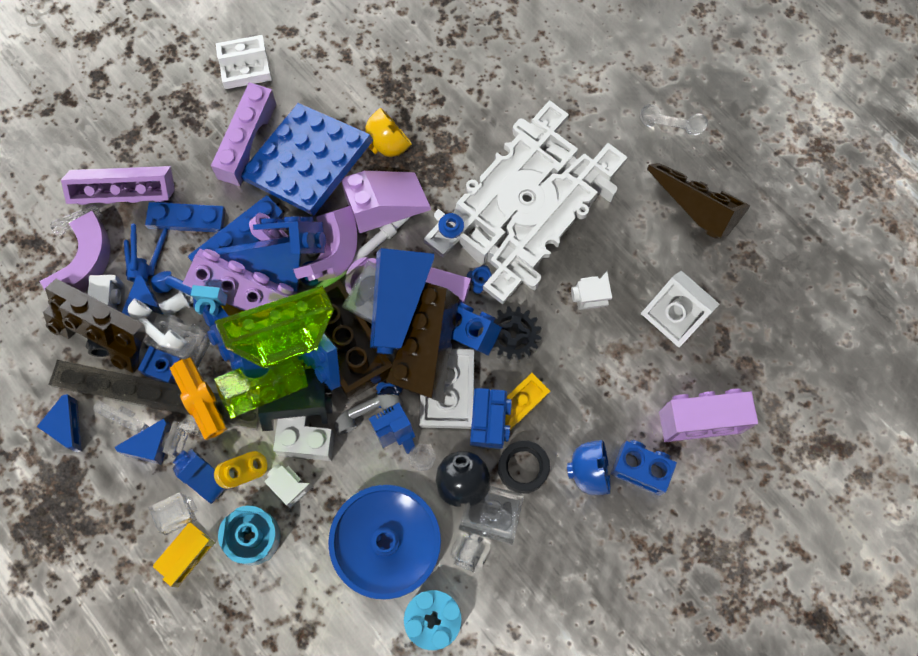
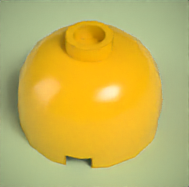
[365,108,412,157]

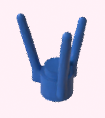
[124,223,168,282]

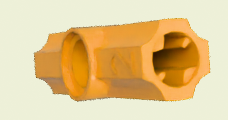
[170,357,227,440]

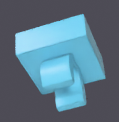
[191,285,227,316]

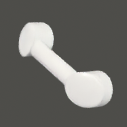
[128,299,187,350]

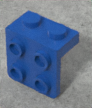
[253,216,326,254]

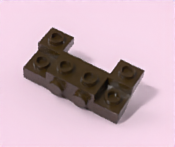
[43,278,146,373]

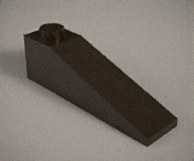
[647,163,750,238]

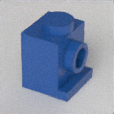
[138,346,181,387]

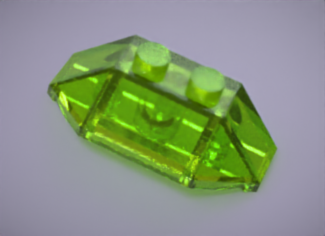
[215,285,334,368]

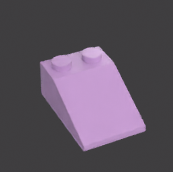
[341,171,431,233]

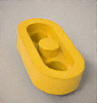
[214,451,268,489]

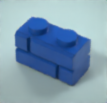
[470,388,512,449]

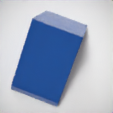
[37,394,82,453]
[115,419,173,465]

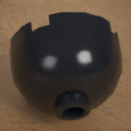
[436,451,490,507]

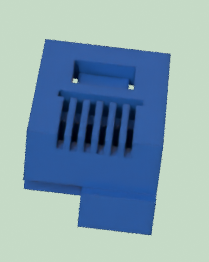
[369,403,416,454]

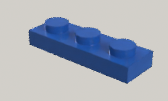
[145,202,226,233]

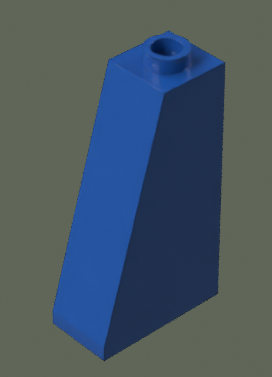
[212,236,301,292]
[370,248,434,354]

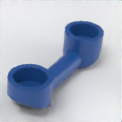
[151,271,206,312]

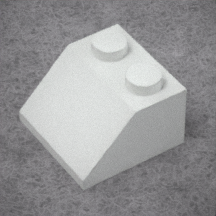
[641,271,720,348]

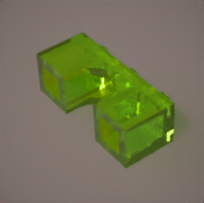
[214,348,308,418]

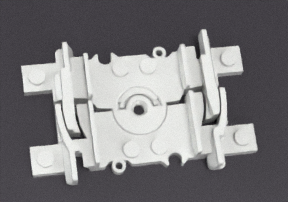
[424,100,628,304]

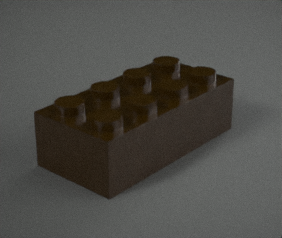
[298,280,392,400]

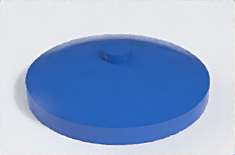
[328,485,441,600]

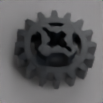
[491,306,542,363]

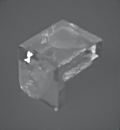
[162,419,203,458]

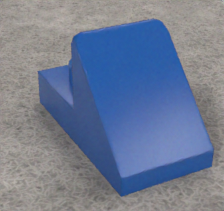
[122,275,163,316]

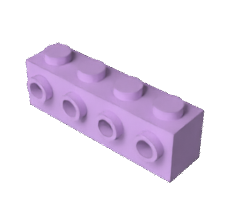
[61,166,175,205]
[183,249,297,317]

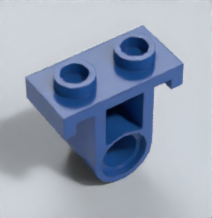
[172,448,225,504]

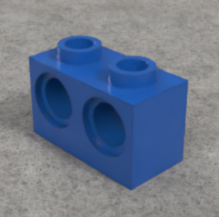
[451,302,502,356]
[610,440,677,496]

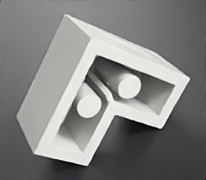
[273,416,335,461]

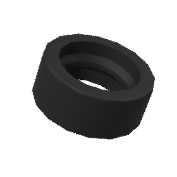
[498,440,550,494]

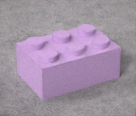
[659,389,758,442]

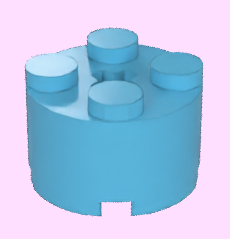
[218,506,281,566]
[404,590,462,650]

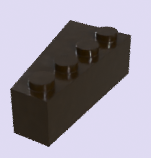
[386,282,459,404]

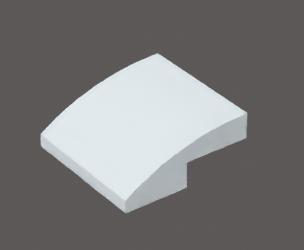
[216,35,272,89]

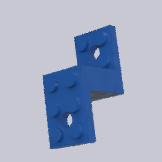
[203,301,341,391]

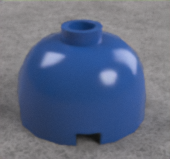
[567,440,611,495]

